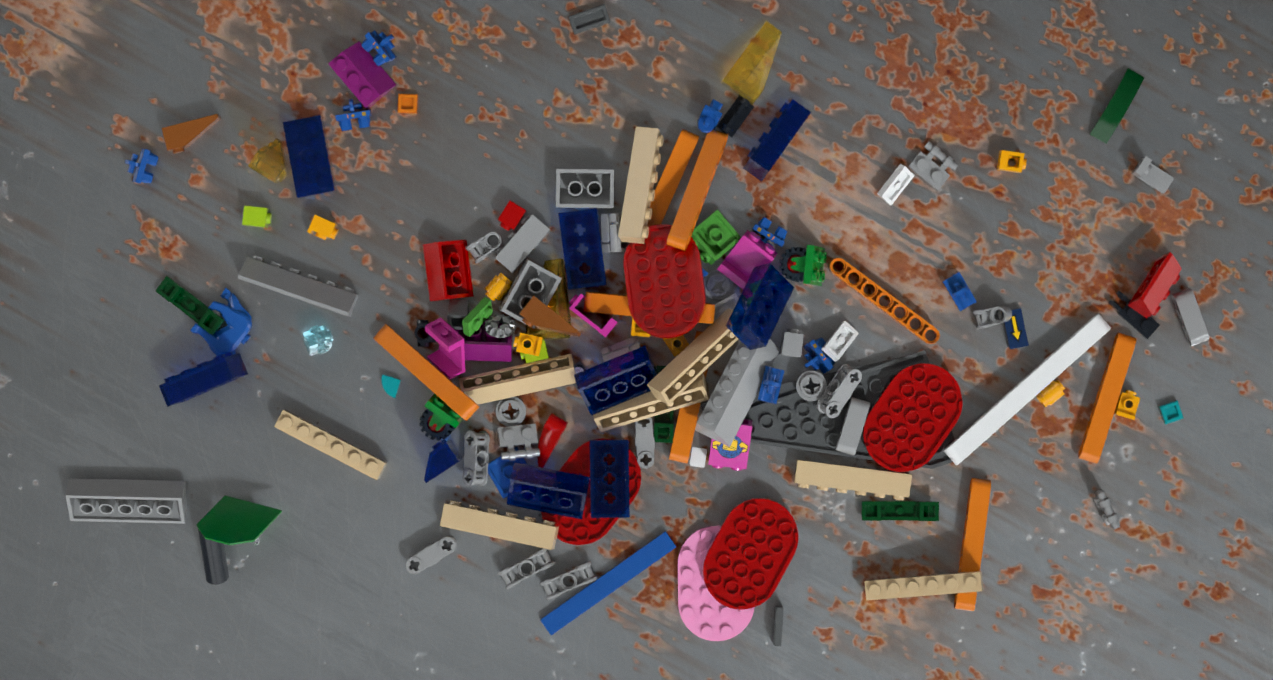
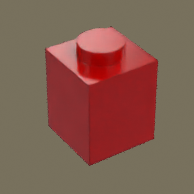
[498,200,527,231]

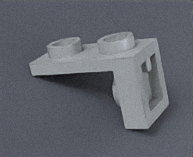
[1131,156,1174,194]

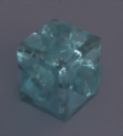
[303,325,334,356]

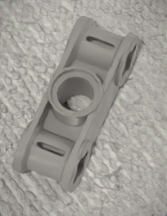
[817,364,862,418]
[635,417,655,469]
[462,431,490,486]
[406,536,457,574]
[498,548,556,590]
[540,561,598,601]

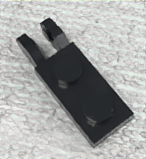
[1108,291,1160,339]

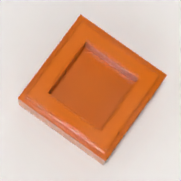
[397,93,418,114]

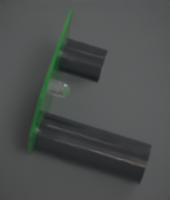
[196,495,282,585]

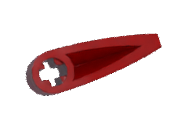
[537,413,568,470]

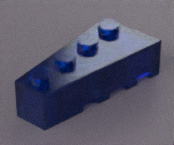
[743,99,811,182]

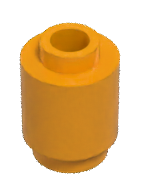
[484,273,512,301]
[1036,380,1065,407]

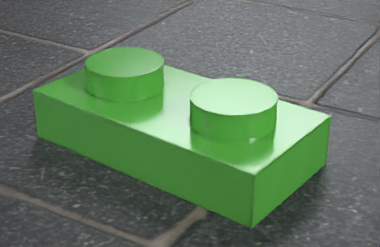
[462,297,493,337]

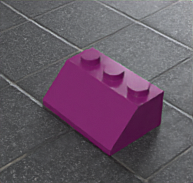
[328,41,396,110]
[455,318,513,362]

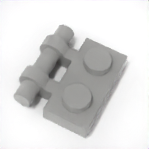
[908,141,958,191]
[497,424,540,461]
[1094,489,1120,530]

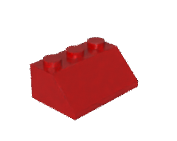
[423,240,474,302]
[1128,252,1182,318]

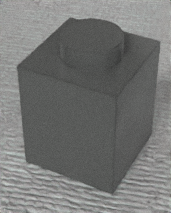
[447,299,469,330]

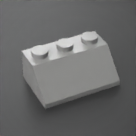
[556,169,614,208]
[499,259,562,329]

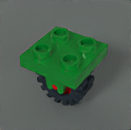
[779,245,827,286]
[419,393,463,441]

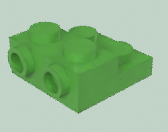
[691,209,741,265]

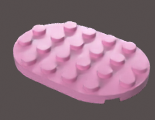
[678,526,755,641]

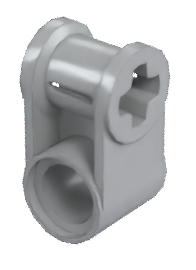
[465,232,503,264]
[973,305,1012,330]

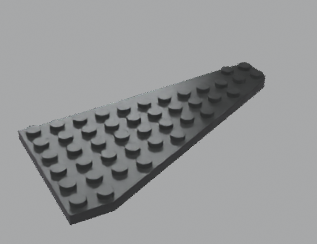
[701,350,955,469]

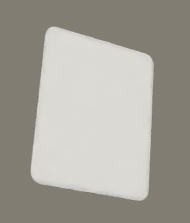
[689,447,707,468]

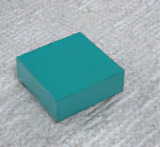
[1158,400,1184,425]

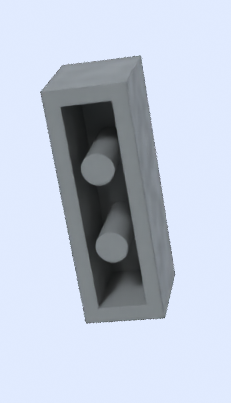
[495,214,550,273]

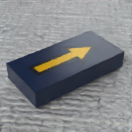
[1001,308,1029,350]

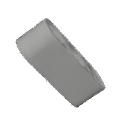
[1172,288,1209,346]
[835,397,870,456]

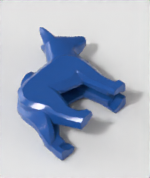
[190,288,252,377]

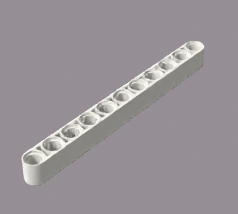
[944,313,1111,465]

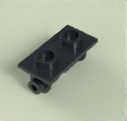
[716,96,754,138]

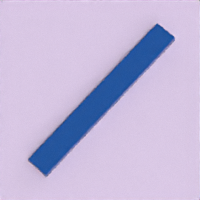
[540,531,676,635]

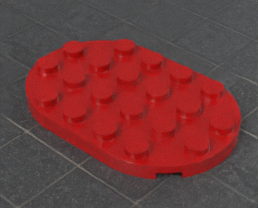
[623,224,706,338]
[863,363,963,472]
[541,438,641,545]
[703,498,799,610]

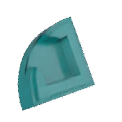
[382,374,401,398]

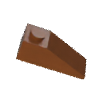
[162,114,221,154]
[519,296,581,337]

